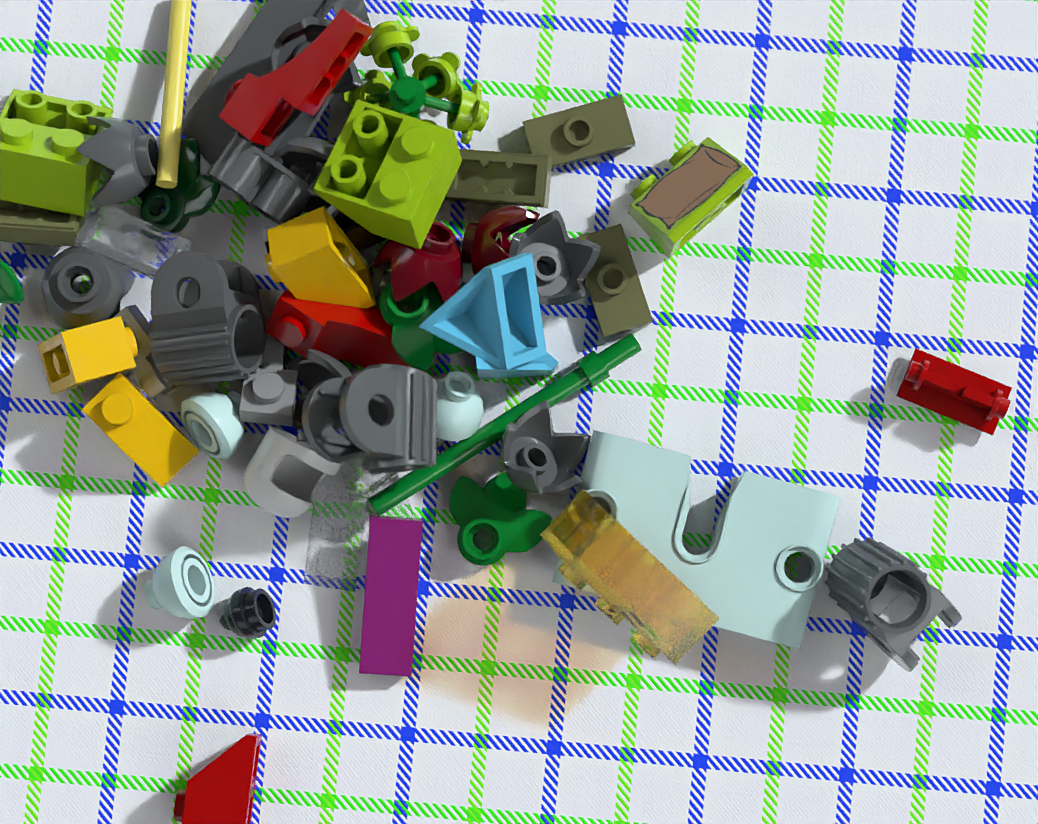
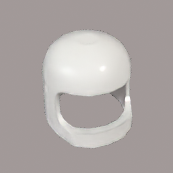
[243,426,341,518]

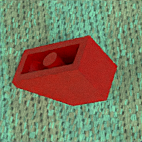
[174,733,262,824]

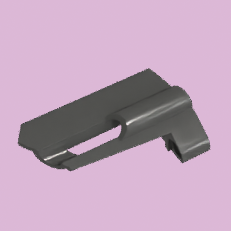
[181,0,371,225]

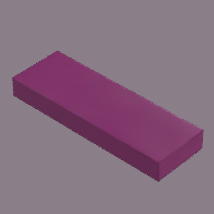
[359,515,423,676]

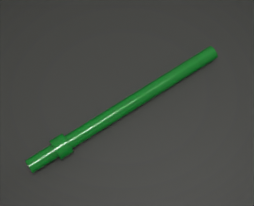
[368,333,642,516]

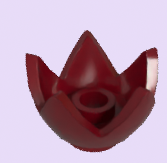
[462,206,540,276]
[370,221,464,305]

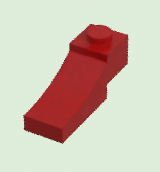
[218,9,374,147]
[265,288,437,373]

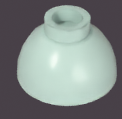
[432,371,483,441]
[181,391,245,460]
[144,546,215,619]

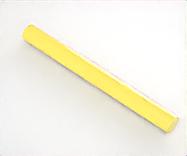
[156,0,192,188]

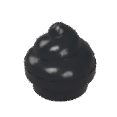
[220,587,276,639]

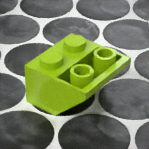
[0,89,114,217]
[313,99,462,249]

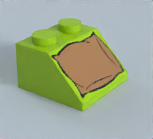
[628,137,754,259]

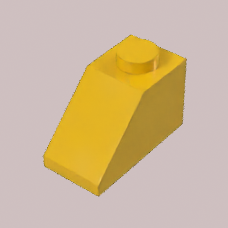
[265,206,376,308]
[37,316,138,395]
[82,373,200,488]

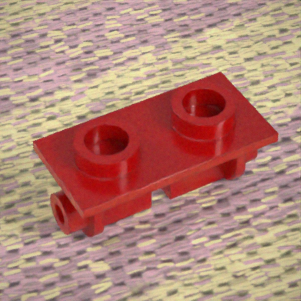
[896,348,1012,436]

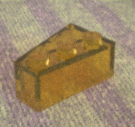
[540,489,719,665]

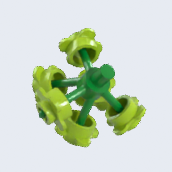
[341,21,489,144]

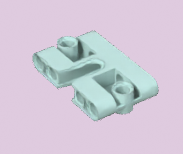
[552,430,840,649]

